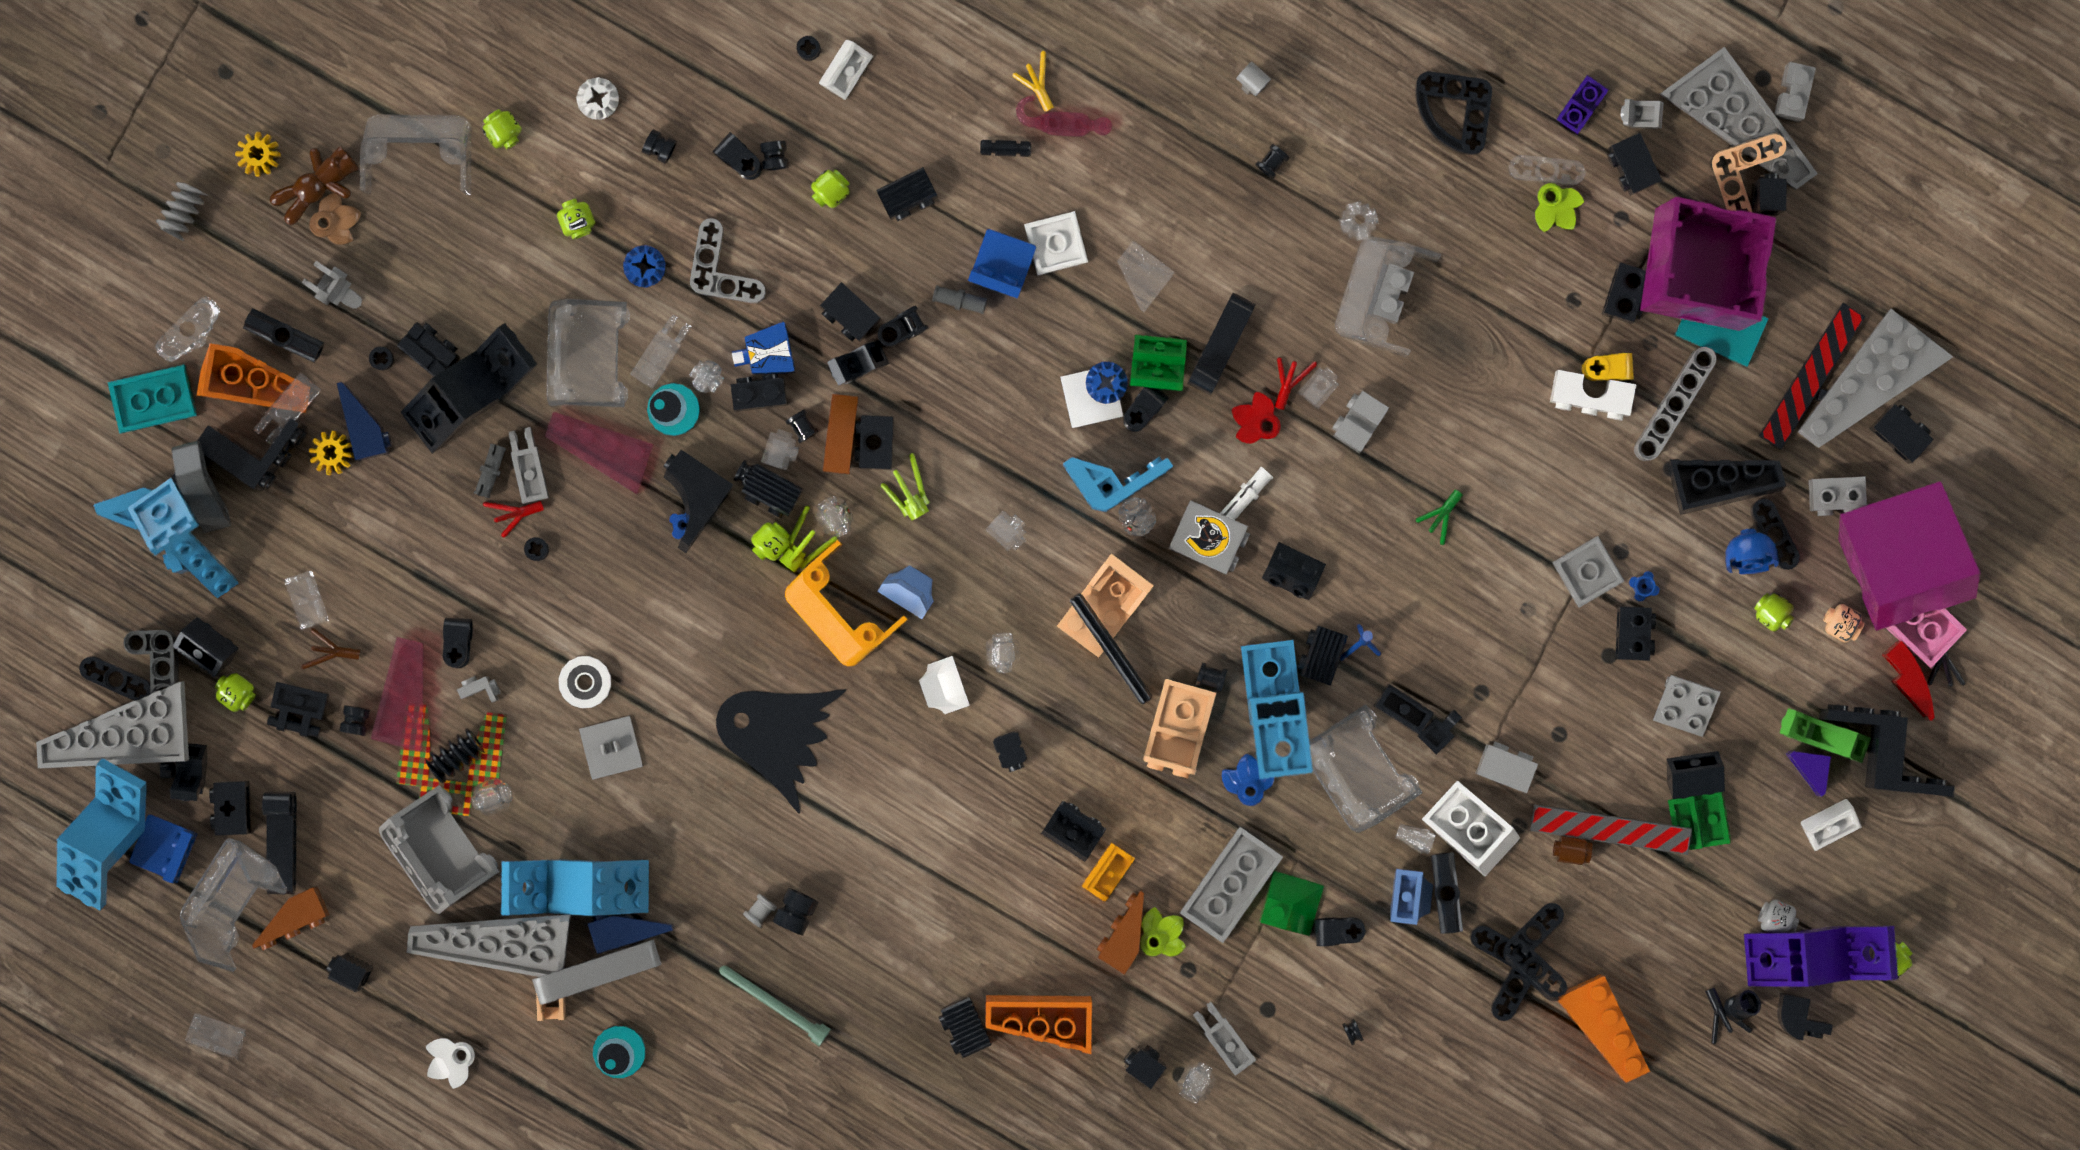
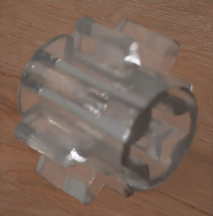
[690,360,724,393]

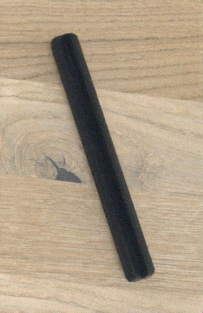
[1070,593,1152,704]

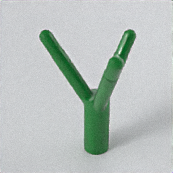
[1416,489,1463,545]

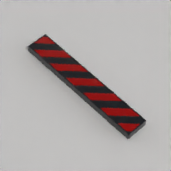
[1758,303,1865,450]

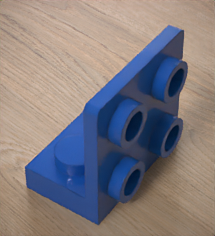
[968,229,1036,299]
[129,814,198,884]

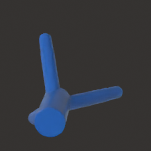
[1340,624,1381,661]

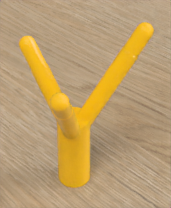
[1013,51,1054,112]

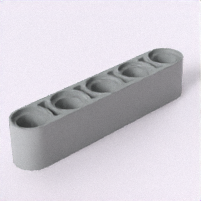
[1634,347,1716,461]
[532,939,662,1005]

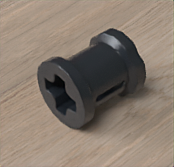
[1255,144,1290,179]
[785,409,819,444]
[1196,662,1227,692]

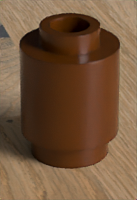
[1553,836,1593,865]

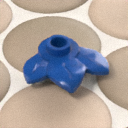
[1222,754,1274,806]

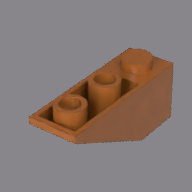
[252,886,330,950]
[1096,890,1144,975]

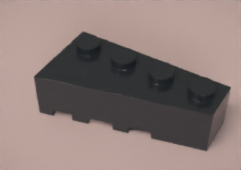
[1667,460,1786,515]

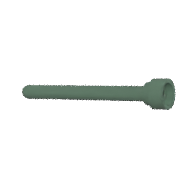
[719,966,831,1047]

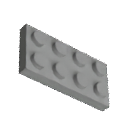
[1179,826,1283,943]

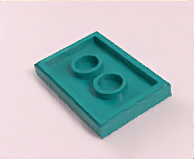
[1674,316,1769,367]
[108,364,198,434]

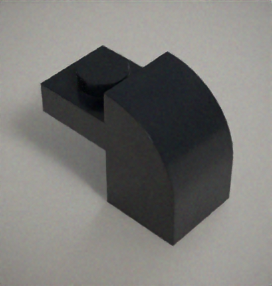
[827,340,889,386]
[170,743,207,801]
[1777,993,1833,1041]

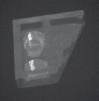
[1117,241,1175,313]

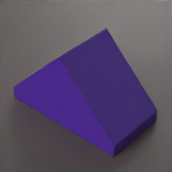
[1786,751,1831,797]

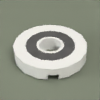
[559,656,611,708]

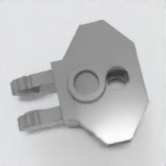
[302,261,362,309]

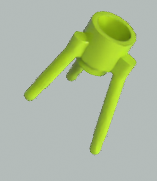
[881,453,930,521]
[779,506,837,572]

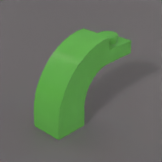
[1780,708,1871,763]

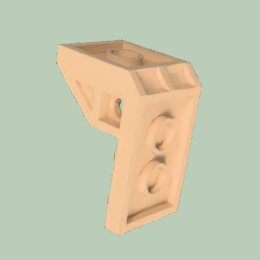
[1057,554,1154,658]

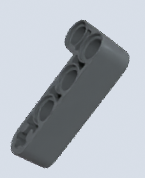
[172,441,231,533]
[123,630,179,694]

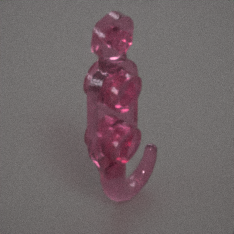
[1016,96,1112,137]

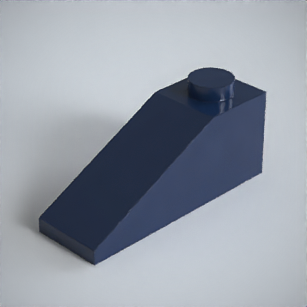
[337,382,392,461]
[588,914,675,954]

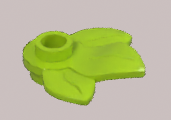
[1535,183,1584,232]
[1140,907,1186,957]

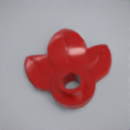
[1232,392,1281,444]

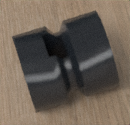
[773,888,819,936]

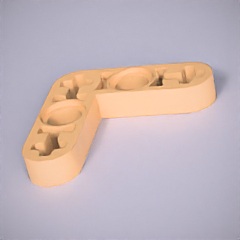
[1712,133,1787,213]

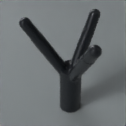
[1927,651,1965,687]
[1705,987,1752,1044]

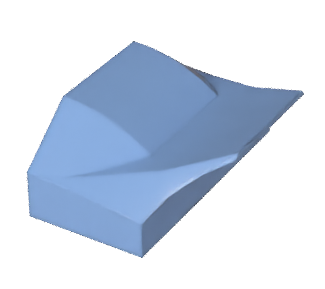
[877,565,934,619]
[1390,869,1433,925]

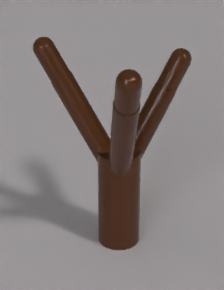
[301,628,360,669]

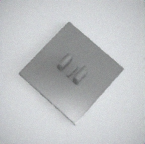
[579,716,643,780]

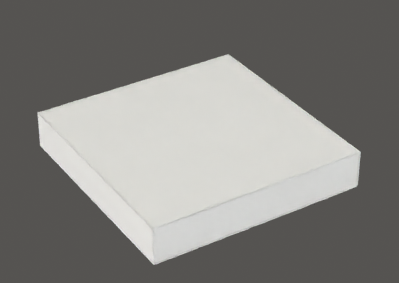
[1024,211,1088,276]
[1060,370,1123,428]

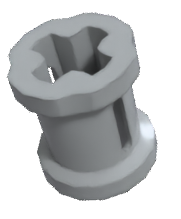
[743,893,777,928]

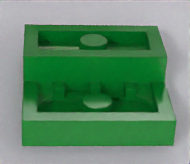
[1130,335,1187,391]
[1668,792,1732,850]

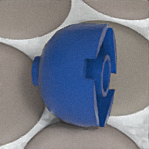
[1725,529,1779,575]

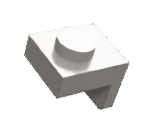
[1621,99,1664,129]
[457,676,501,703]

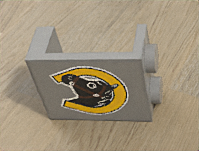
[1168,500,1250,575]

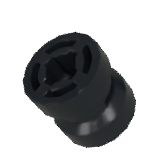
[642,129,677,164]
[760,141,789,171]
[339,705,370,736]
[1724,990,1761,1022]

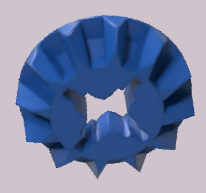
[623,245,666,287]
[1086,362,1128,404]

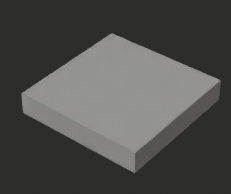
[1552,536,1624,608]

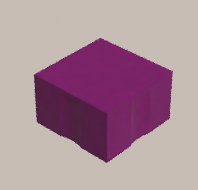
[1640,197,1776,331]
[1838,481,1980,631]

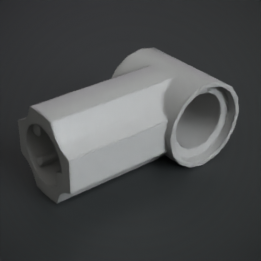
[1236,61,1271,97]

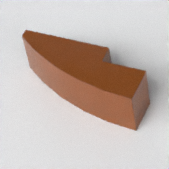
[823,394,859,475]

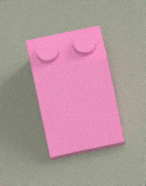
[1886,608,1967,668]

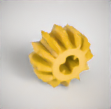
[235,132,281,177]
[309,431,354,475]

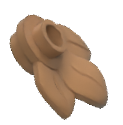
[309,193,361,245]

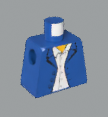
[732,322,796,375]

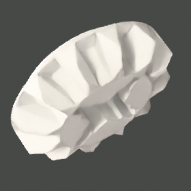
[576,77,619,120]

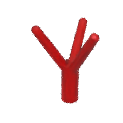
[1274,357,1317,410]
[483,500,544,538]

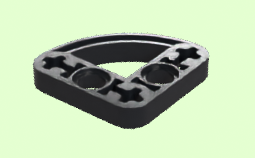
[1415,71,1492,155]

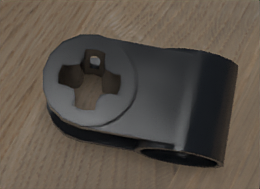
[712,132,762,180]
[878,305,929,348]
[1123,387,1169,432]
[443,618,473,669]
[1314,917,1366,946]

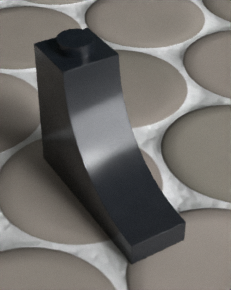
[663,450,733,553]

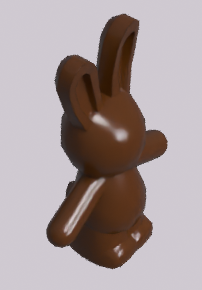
[269,146,360,225]

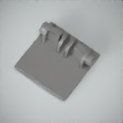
[1653,675,1721,737]

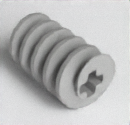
[156,182,208,241]

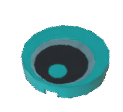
[647,383,700,436]
[593,1026,646,1078]

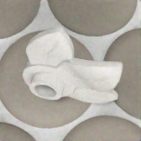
[426,1038,475,1089]

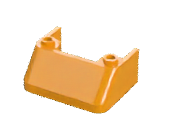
[785,540,908,666]

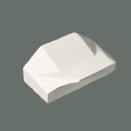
[919,656,970,714]

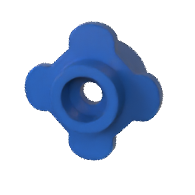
[669,513,686,539]
[1629,571,1659,602]

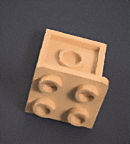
[1143,679,1216,778]

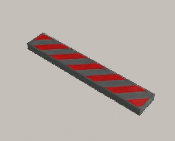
[1530,804,1692,855]

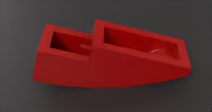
[1882,641,1935,721]

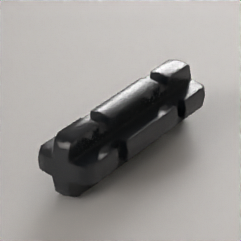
[980,140,1032,157]

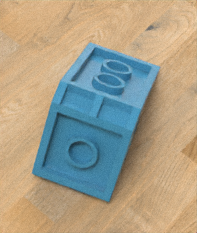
[1063,457,1173,512]
[94,488,189,574]

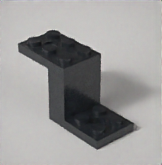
[400,323,538,454]
[171,418,307,495]
[1819,704,1955,797]

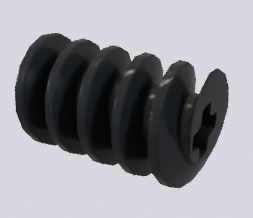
[425,728,485,783]

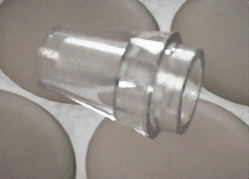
[1395,824,1436,854]

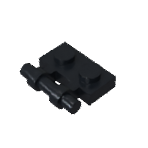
[267,682,329,737]

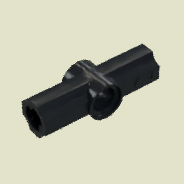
[243,308,325,363]
[1431,852,1463,934]

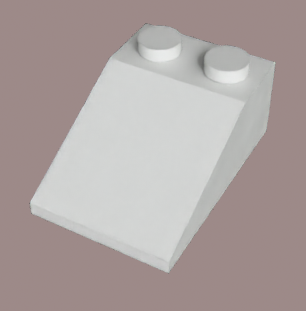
[1422,781,1520,876]

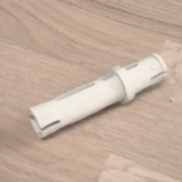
[1220,467,1274,520]

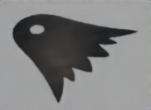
[716,689,846,813]

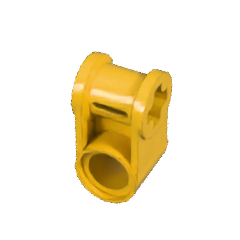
[1581,353,1634,381]

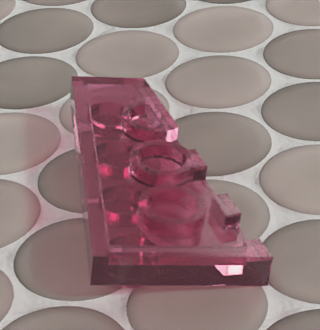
[545,412,654,494]
[371,637,424,752]

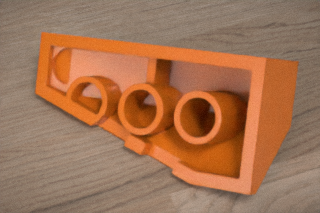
[197,343,310,413]

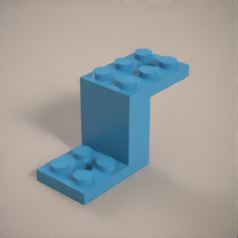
[1241,640,1313,779]
[57,758,146,911]
[501,859,649,916]

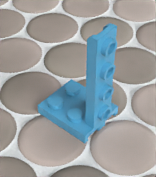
[128,478,239,598]

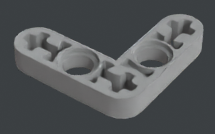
[690,218,766,304]

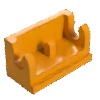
[1082,842,1135,902]

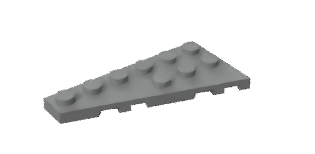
[1660,47,1818,190]
[1798,309,1953,448]
[36,681,189,768]
[407,915,570,977]

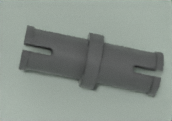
[932,285,988,314]
[474,444,506,499]

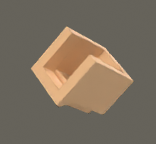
[536,994,566,1021]

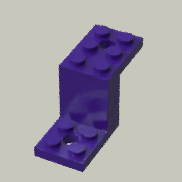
[1744,926,1898,987]

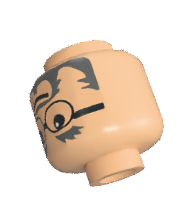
[1823,604,1865,643]

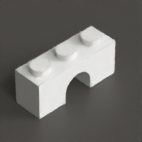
[1550,370,1636,421]

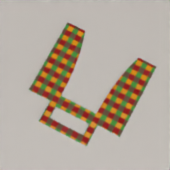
[396,702,507,816]

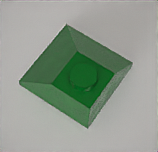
[1259,871,1324,936]

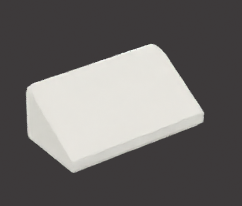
[819,40,873,100]
[1801,799,1862,851]

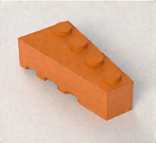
[1558,974,1650,1083]
[986,995,1092,1054]

